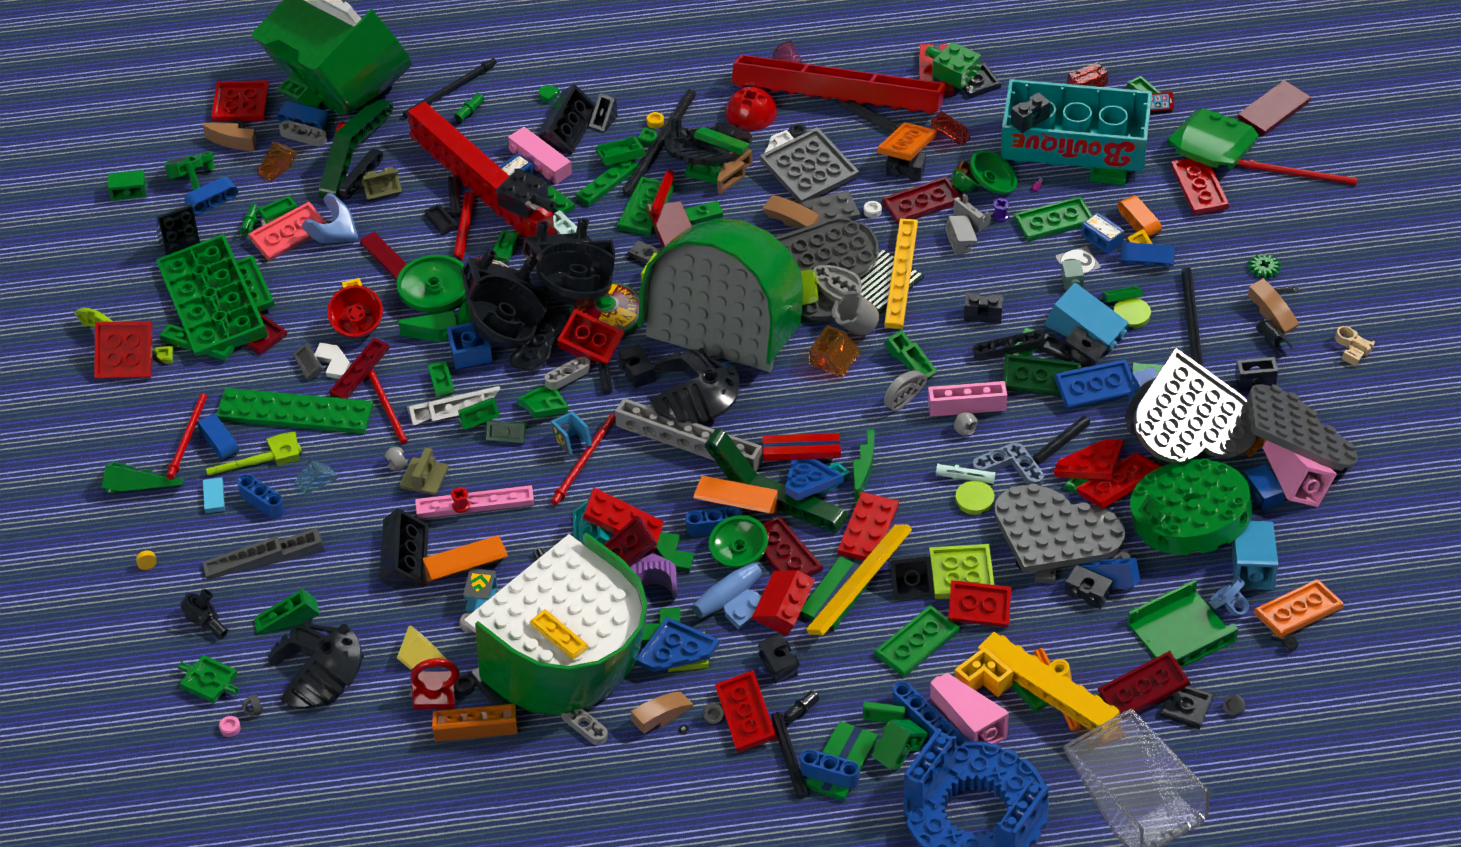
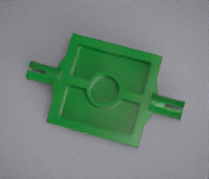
[178,655,240,704]

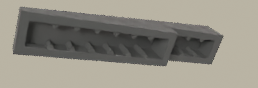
[203,528,325,580]

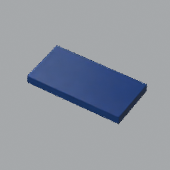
[1054,359,1132,410]

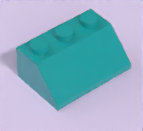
[573,500,615,545]

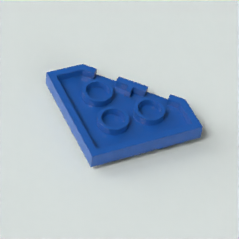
[785,459,844,501]
[636,617,720,672]

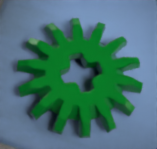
[1248,253,1281,278]

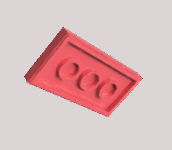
[248,202,328,262]

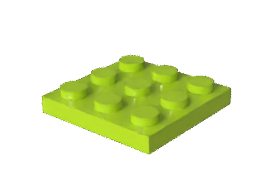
[929,544,995,599]

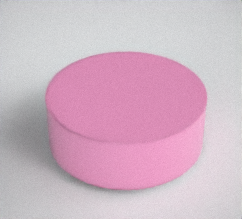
[219,716,241,737]

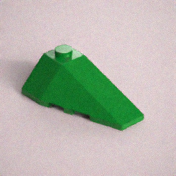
[101,461,185,494]

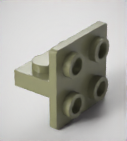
[361,167,402,201]
[400,447,449,495]

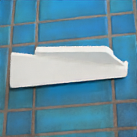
[407,386,500,425]

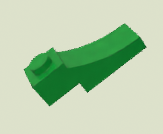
[884,330,938,379]

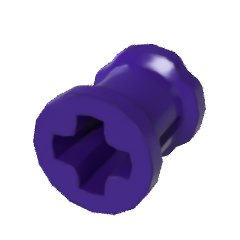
[993,198,1009,222]

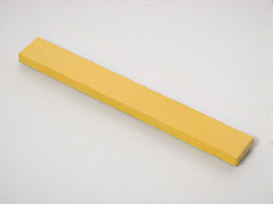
[884,218,918,329]
[806,525,912,635]

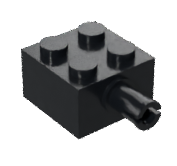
[496,168,555,219]

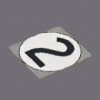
[1055,246,1101,273]

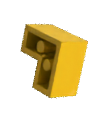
[954,647,1013,697]

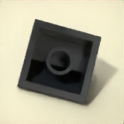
[888,554,934,600]

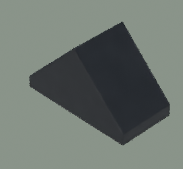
[589,93,618,132]

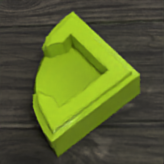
[154,346,174,364]

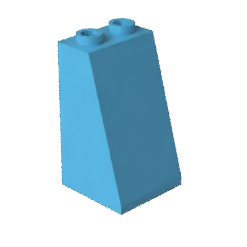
[1044,283,1129,355]
[1232,521,1278,590]

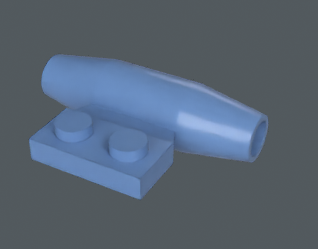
[692,563,762,630]

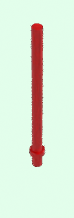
[1238,159,1358,185]
[368,369,408,445]
[166,393,207,480]
[551,413,616,506]

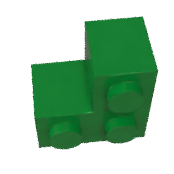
[871,720,928,770]

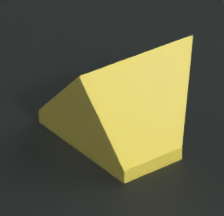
[397,626,446,669]

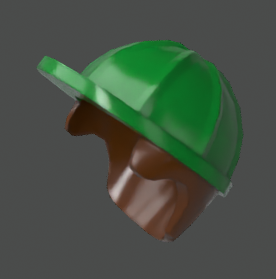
[952,161,982,192]

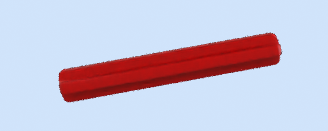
[650,170,675,215]

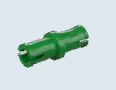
[454,93,485,123]
[239,204,260,236]

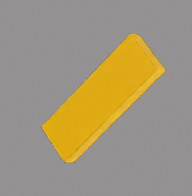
[530,609,588,660]

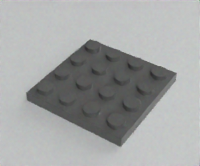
[760,127,859,203]

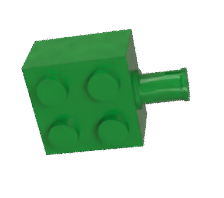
[925,41,981,89]

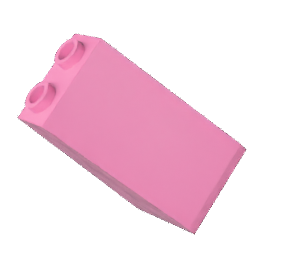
[1263,440,1337,507]
[930,673,1009,744]

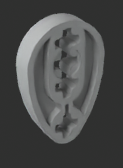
[813,265,862,302]
[884,370,927,411]

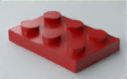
[948,580,1011,627]

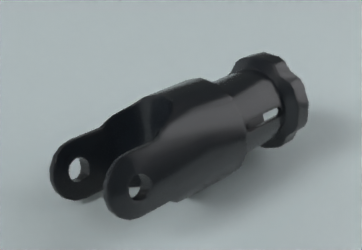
[1256,318,1293,357]

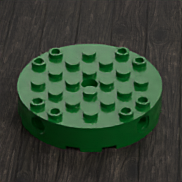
[1130,459,1252,555]

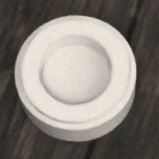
[864,201,882,218]

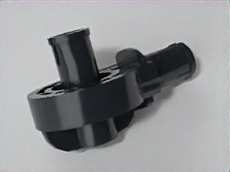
[180,589,229,639]

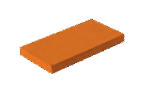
[877,122,937,161]
[1254,579,1344,638]

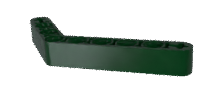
[319,98,393,199]
[705,429,848,533]

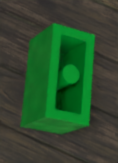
[108,170,147,201]

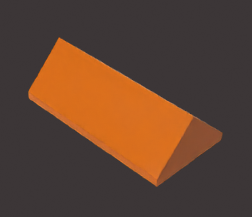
[693,476,778,514]
[423,535,508,582]
[432,704,518,742]

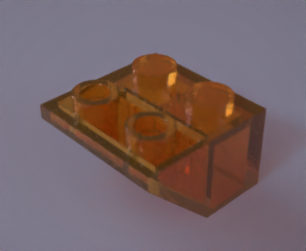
[809,325,860,378]

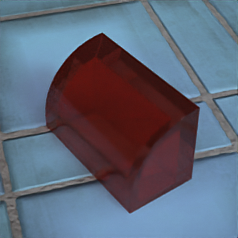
[929,111,971,145]

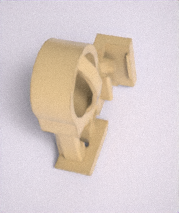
[1335,326,1375,367]

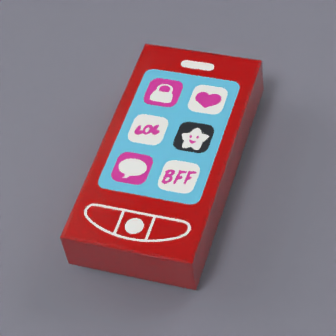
[1150,92,1174,111]

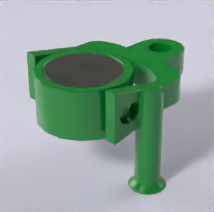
[164,151,215,191]

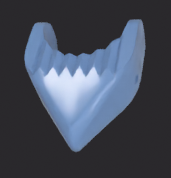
[302,193,358,243]

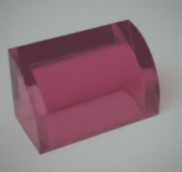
[772,40,802,63]

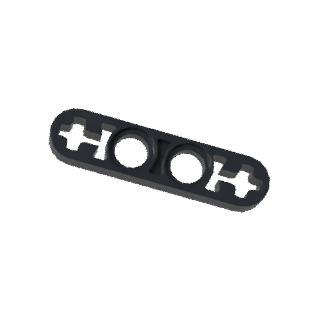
[338,148,383,199]
[972,330,1046,361]

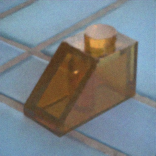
[257,142,297,181]

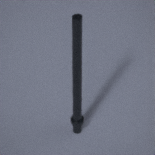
[403,58,497,118]

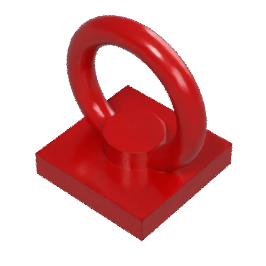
[410,658,460,709]

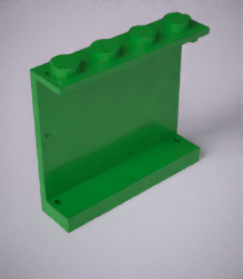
[1127,579,1238,668]

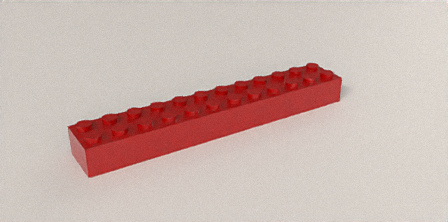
[732,54,945,114]
[408,101,555,238]

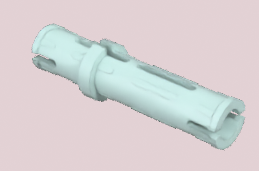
[936,464,996,484]

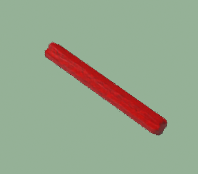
[453,192,475,260]

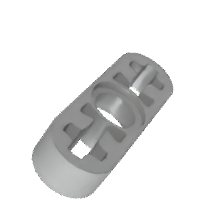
[279,121,327,146]
[545,357,590,390]
[561,709,608,745]

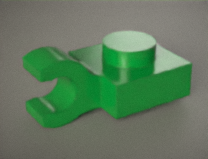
[1138,494,1173,525]

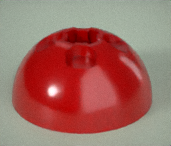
[725,87,777,131]
[327,285,383,338]

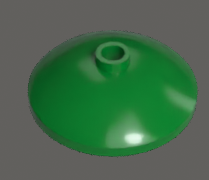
[970,150,1017,194]
[709,515,768,568]

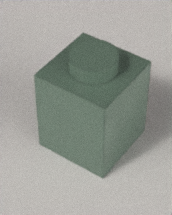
[1061,260,1084,290]

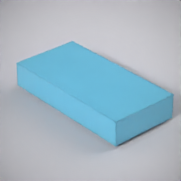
[203,477,225,513]

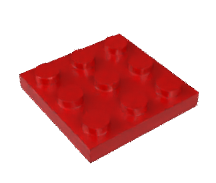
[212,80,269,122]
[94,321,152,379]

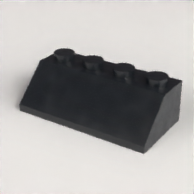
[536,84,596,154]
[379,508,429,589]

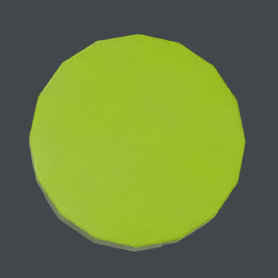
[1113,298,1151,329]
[955,481,995,515]

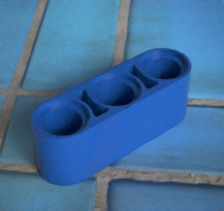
[277,101,330,130]
[184,177,239,214]
[1120,242,1175,267]
[196,413,239,460]
[237,474,285,518]
[685,506,742,537]
[800,749,859,788]

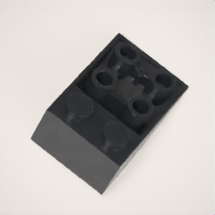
[156,204,200,255]

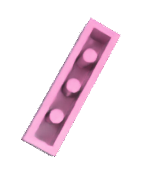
[508,127,572,184]
[928,381,1007,417]

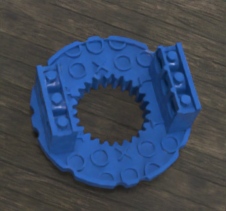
[903,728,1049,847]

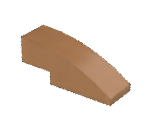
[203,123,257,151]
[717,149,753,194]
[763,195,821,228]
[1248,278,1299,334]
[631,691,693,734]

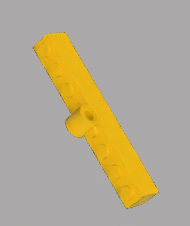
[978,632,1122,740]

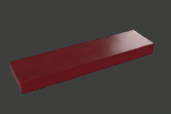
[359,231,407,281]
[329,338,390,399]

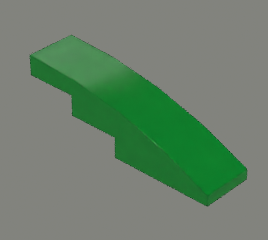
[853,430,874,502]

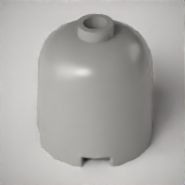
[832,290,879,336]

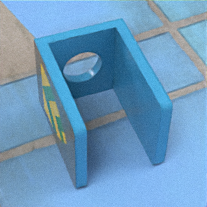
[551,412,592,456]
[463,568,498,613]

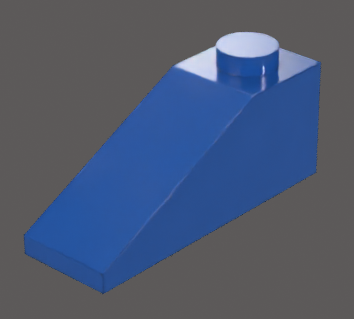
[1073,558,1141,590]

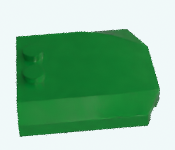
[1167,108,1259,169]

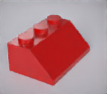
[751,570,815,636]

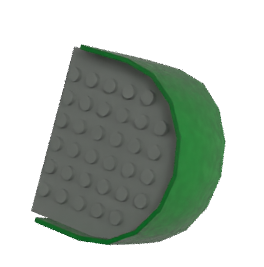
[638,218,804,372]

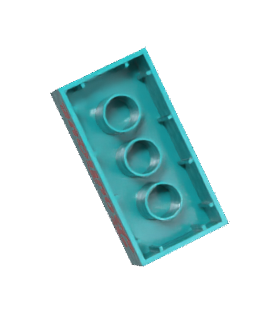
[1001,79,1152,172]

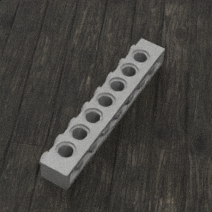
[615,398,762,472]

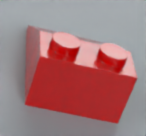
[557,309,625,364]

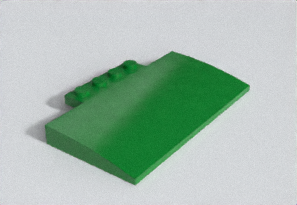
[156,234,275,356]

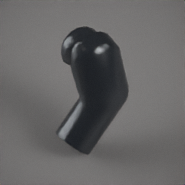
[1271,632,1298,651]

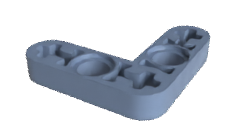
[973,442,1044,486]

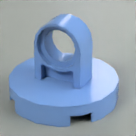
[1208,576,1249,616]

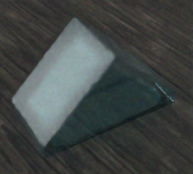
[295,460,338,496]

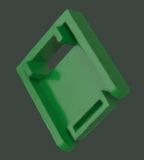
[595,136,645,165]

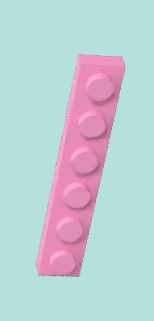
[415,485,534,519]

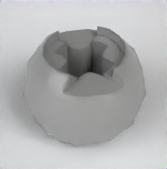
[954,412,978,436]
[384,447,408,471]

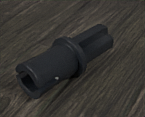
[784,690,819,723]

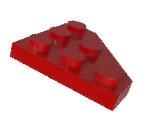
[1054,439,1124,480]

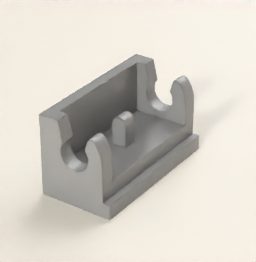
[954,194,992,232]
[945,215,977,254]

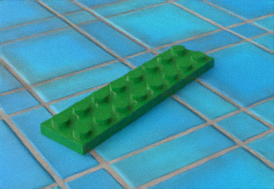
[216,388,373,434]

